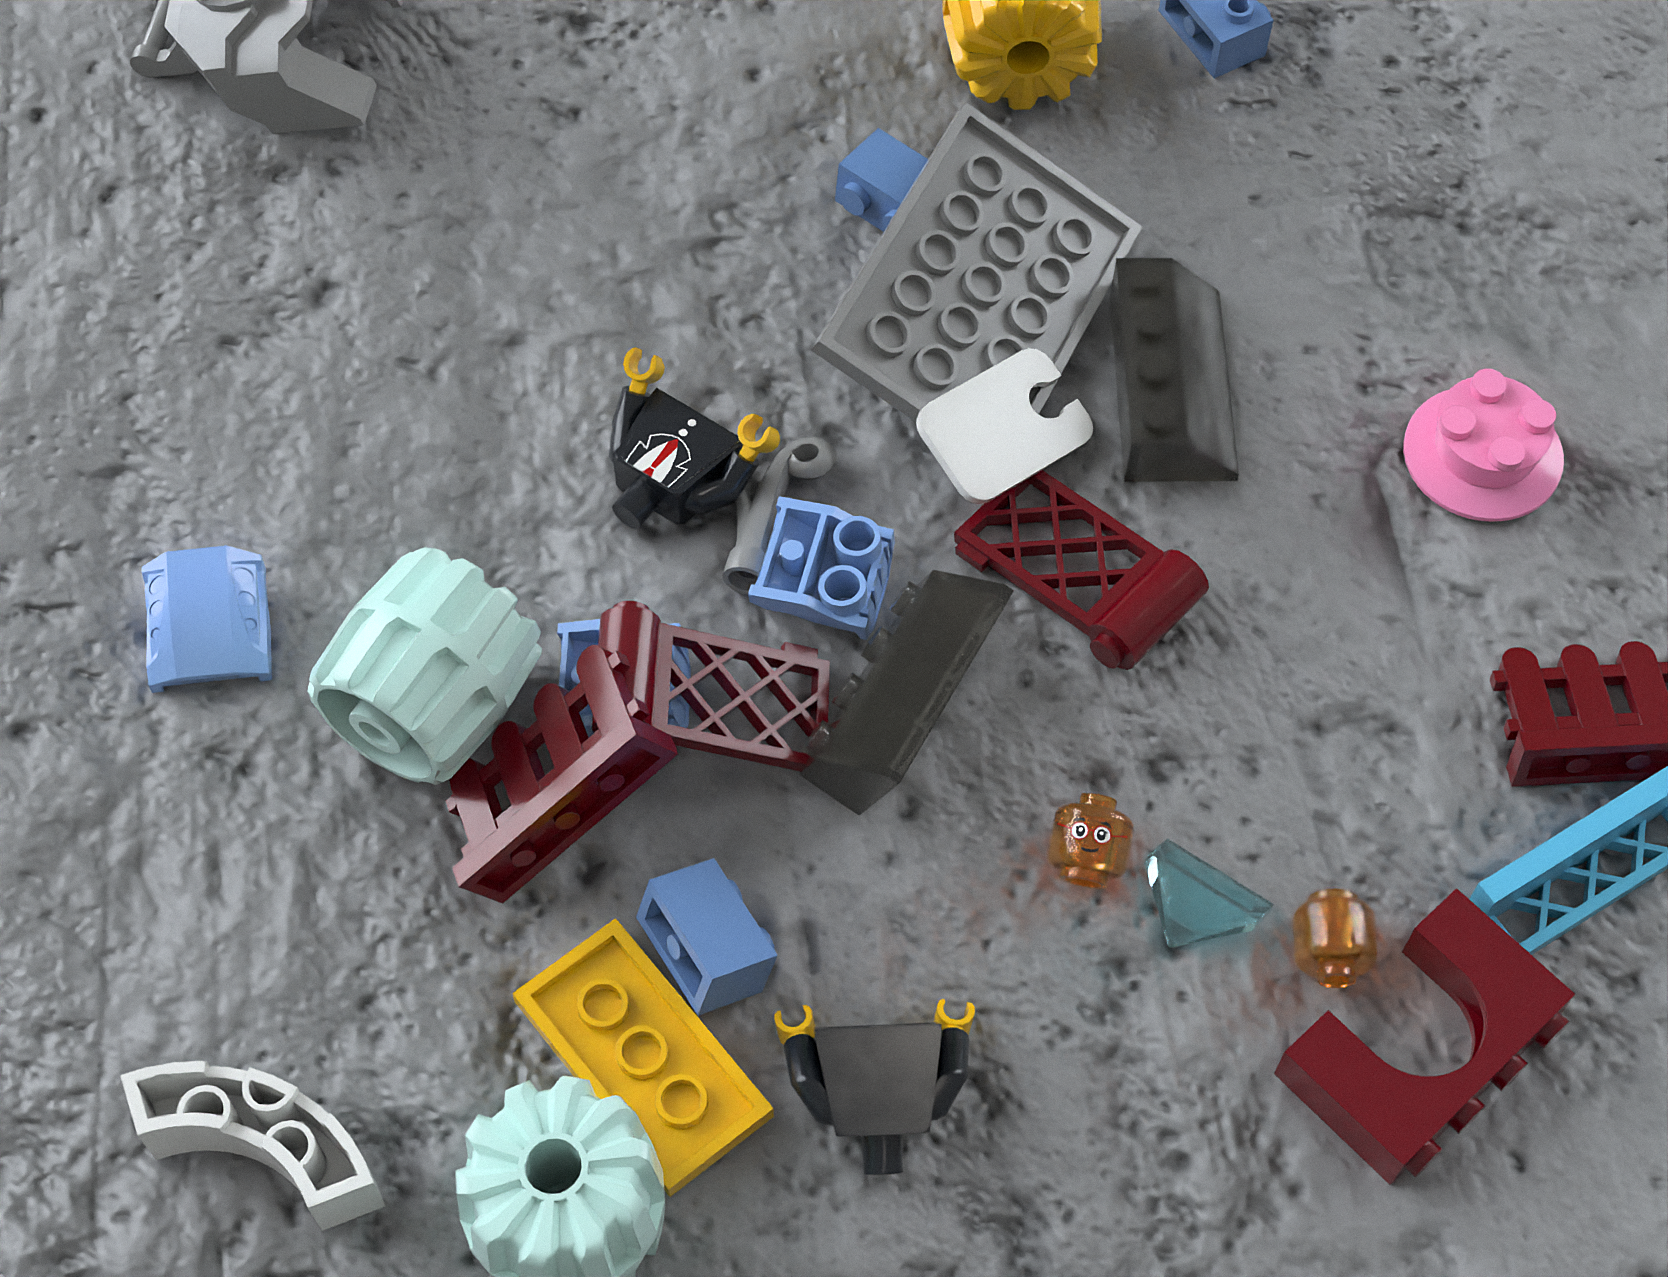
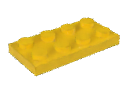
[512,918,774,1197]

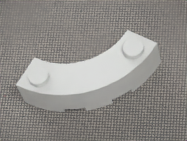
[120,1061,386,1231]

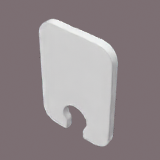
[916,348,1093,504]

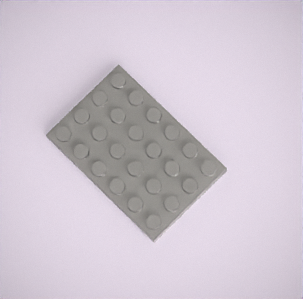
[811,102,1143,422]

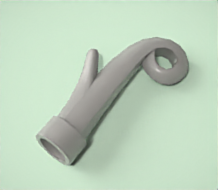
[722,436,836,595]

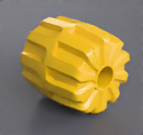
[942,0,1102,110]

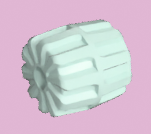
[307,547,542,785]
[455,1076,665,1277]

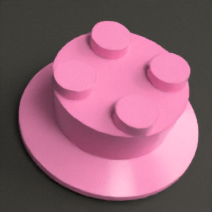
[1403,368,1564,522]

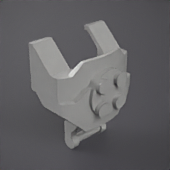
[130,0,404,134]

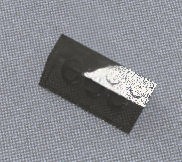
[1110,258,1239,482]
[799,570,1014,815]

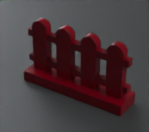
[1490,641,1668,787]
[446,645,678,904]

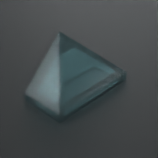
[1144,838,1274,948]

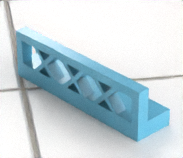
[1469,766,1668,955]

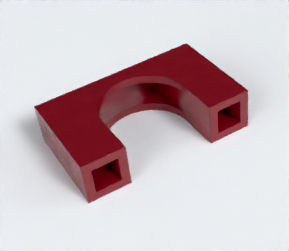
[1274,888,1575,1185]

